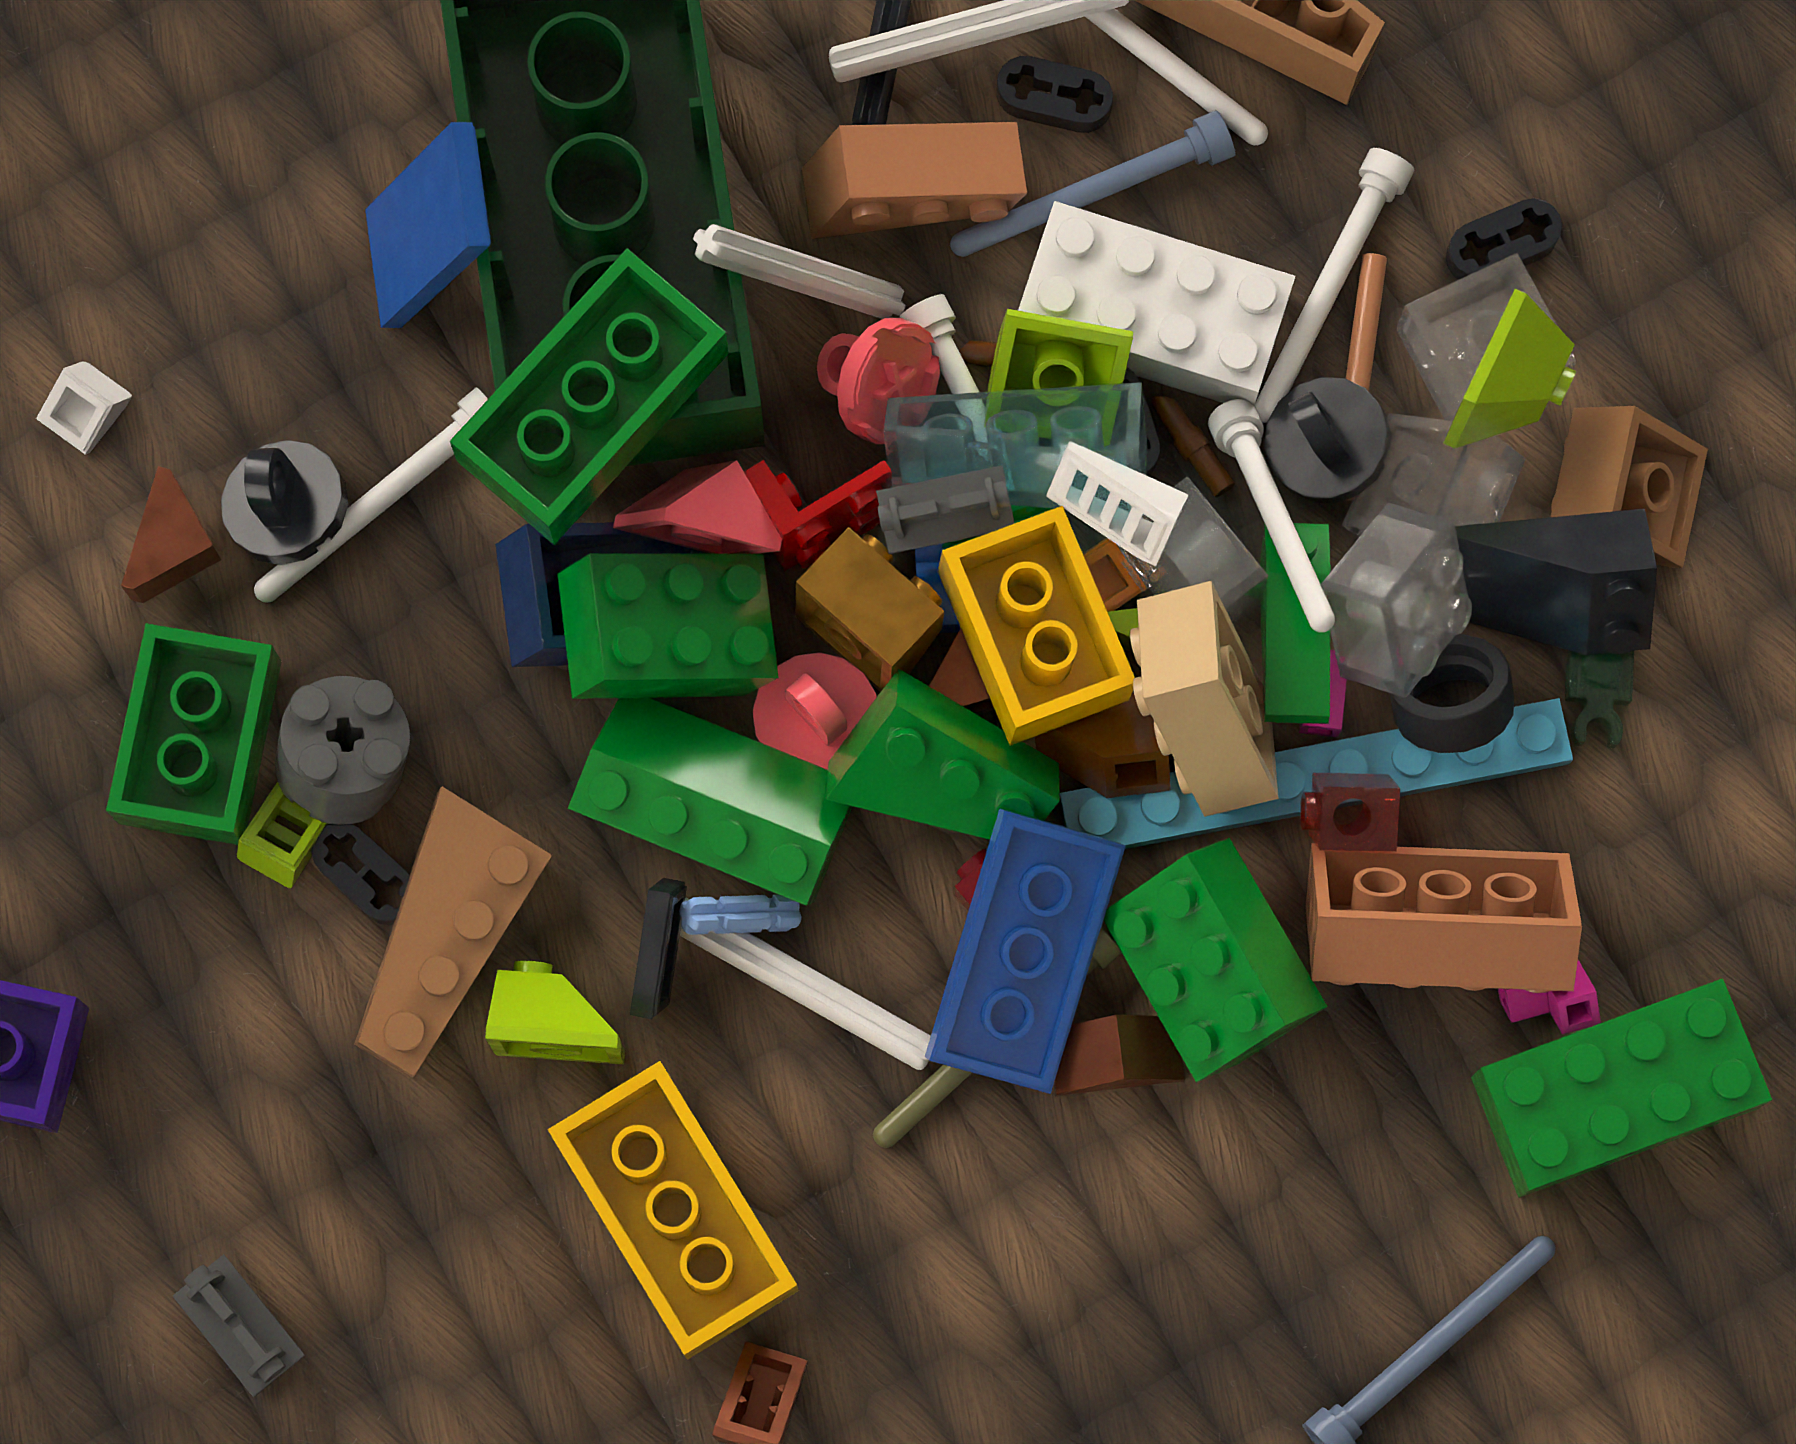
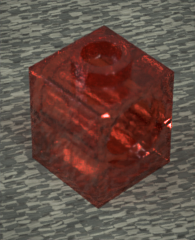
[1300,773,1400,851]

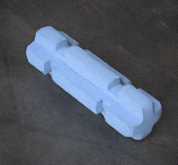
[679,895,801,935]

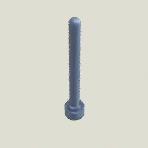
[950,110,1236,257]
[1302,1236,1556,1444]

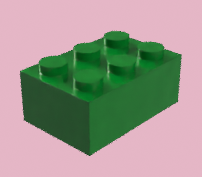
[558,553,779,699]
[106,623,282,845]
[1103,838,1328,1083]

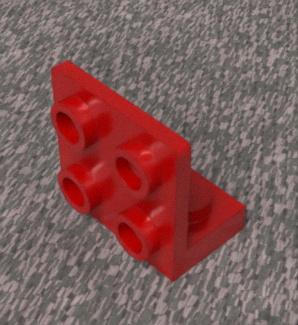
[744,460,892,571]

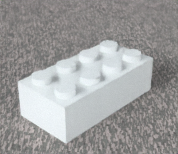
[1018,201,1295,406]

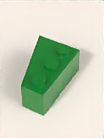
[825,668,1060,839]

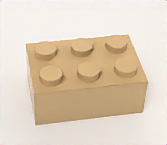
[1130,581,1279,817]

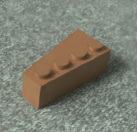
[1134,0,1385,105]
[354,786,552,1078]

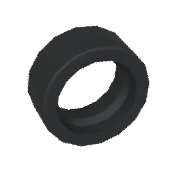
[1389,634,1514,753]

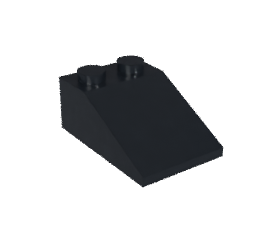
[1449,509,1657,655]

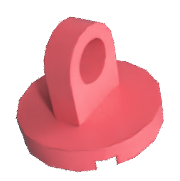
[817,318,940,444]
[753,652,877,770]

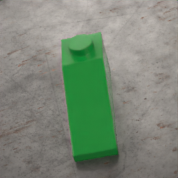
[1259,523,1331,724]

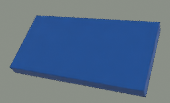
[365,122,491,328]
[925,808,1126,1094]

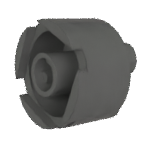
[275,676,410,825]

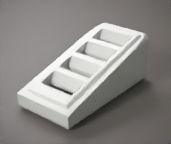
[1046,441,1188,566]

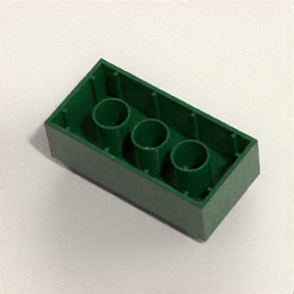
[440,0,765,466]

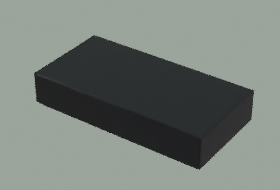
[630,878,687,1019]

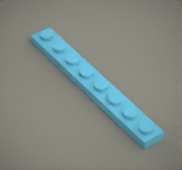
[1059,698,1573,849]

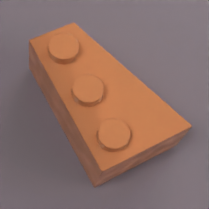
[802,122,1027,239]

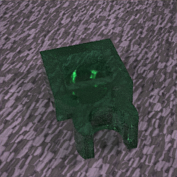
[1565,650,1634,748]

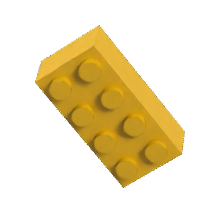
[547,1061,799,1360]

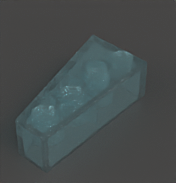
[883,383,1148,515]

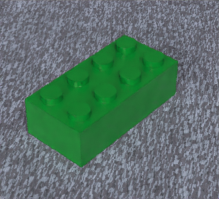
[450,248,729,545]
[1471,978,1772,1198]

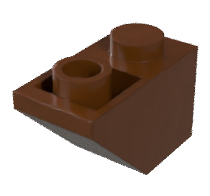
[1035,693,1171,798]

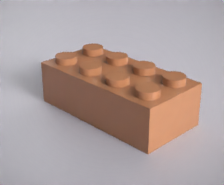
[1306,843,1582,993]

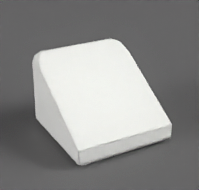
[36,361,132,455]

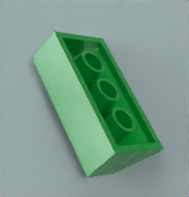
[568,698,853,906]

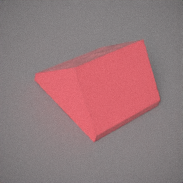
[613,460,782,554]

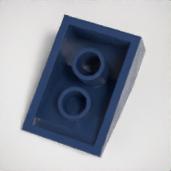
[495,522,703,667]

